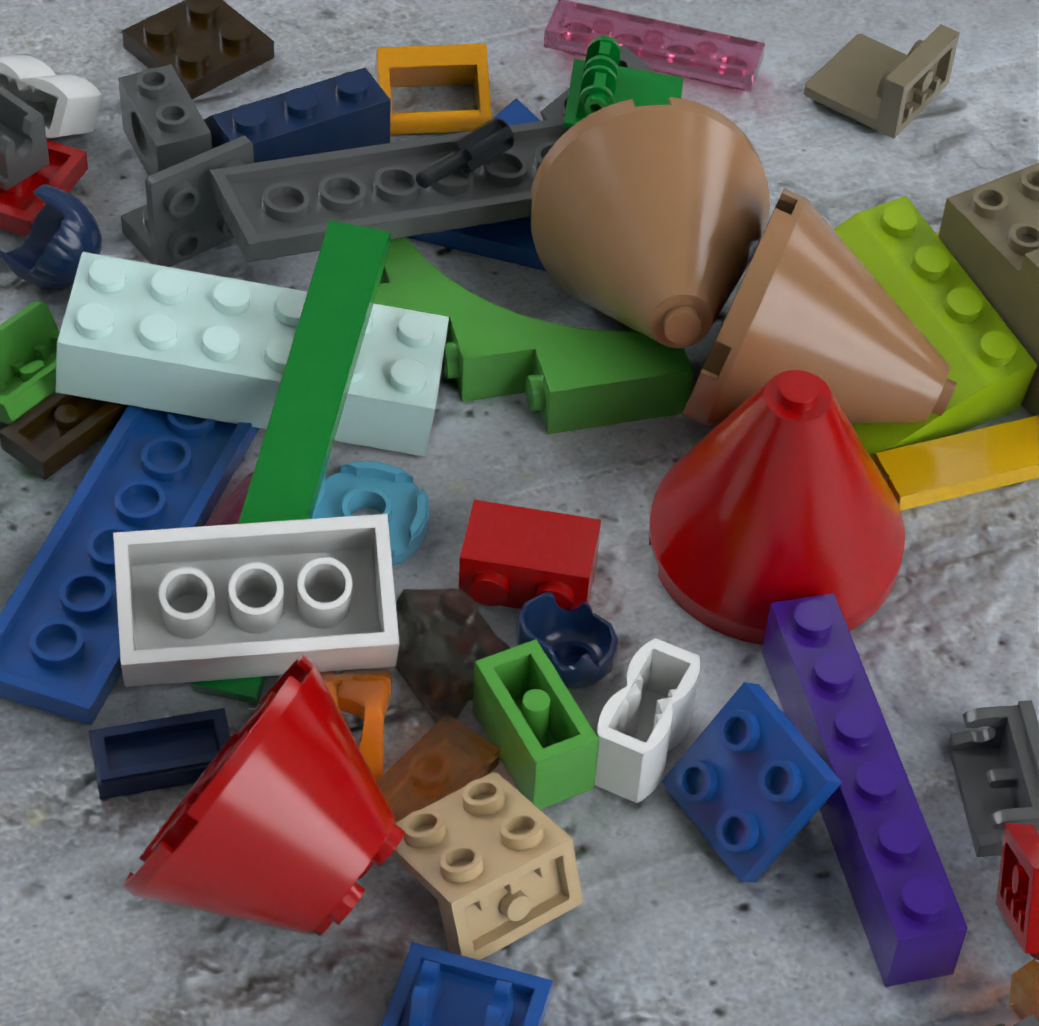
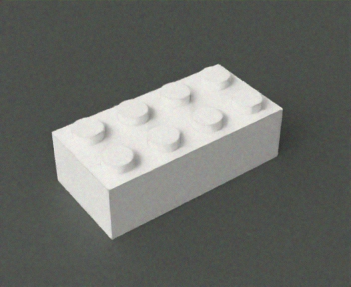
[113,514,399,687]

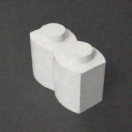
[0,55,103,138]
[594,638,700,803]

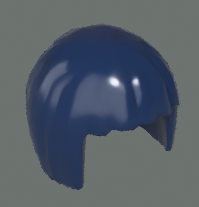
[0,184,102,288]

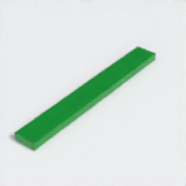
[190,220,391,705]

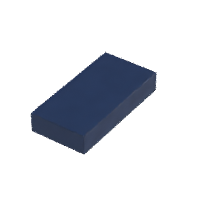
[89,708,231,800]

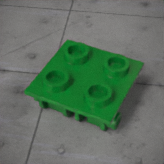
[563,35,683,128]

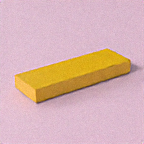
[874,415,1039,511]

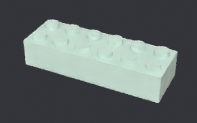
[56,252,449,457]

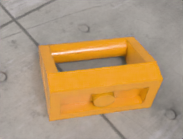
[375,43,492,135]

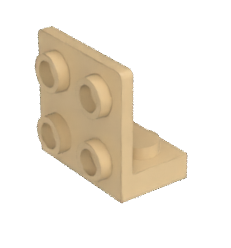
[391,773,583,960]

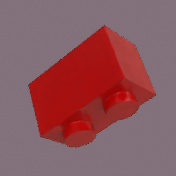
[458,500,601,610]

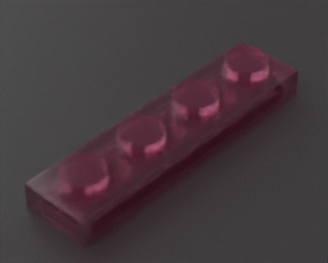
[544,0,765,92]

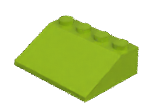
[834,195,1037,461]

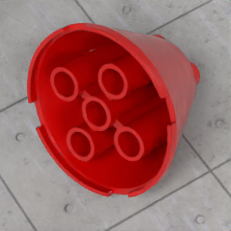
[122,654,405,936]

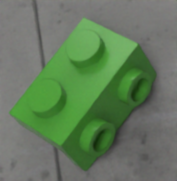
[0,301,60,424]

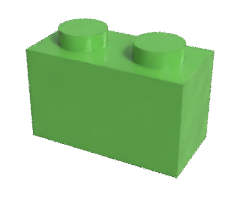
[472,639,599,809]

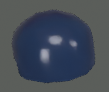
[516,592,619,689]

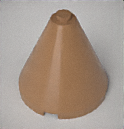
[530,97,770,348]
[681,188,957,426]

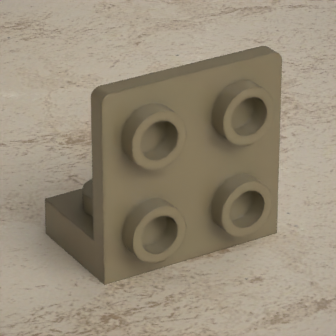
[804,24,960,139]

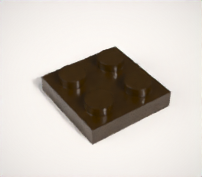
[122,0,275,100]

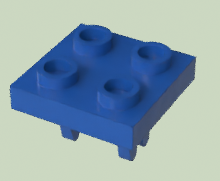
[661,682,842,882]
[381,942,553,1026]

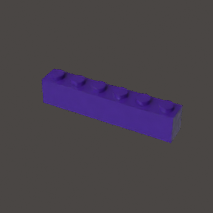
[762,593,968,987]

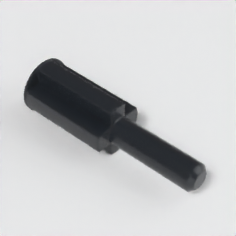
[416,118,514,188]

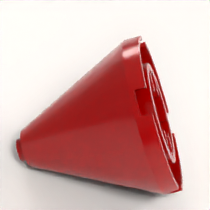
[649,370,905,645]

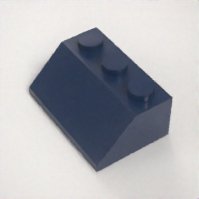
[203,67,391,163]

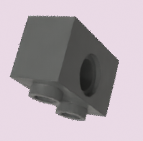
[118,64,212,176]

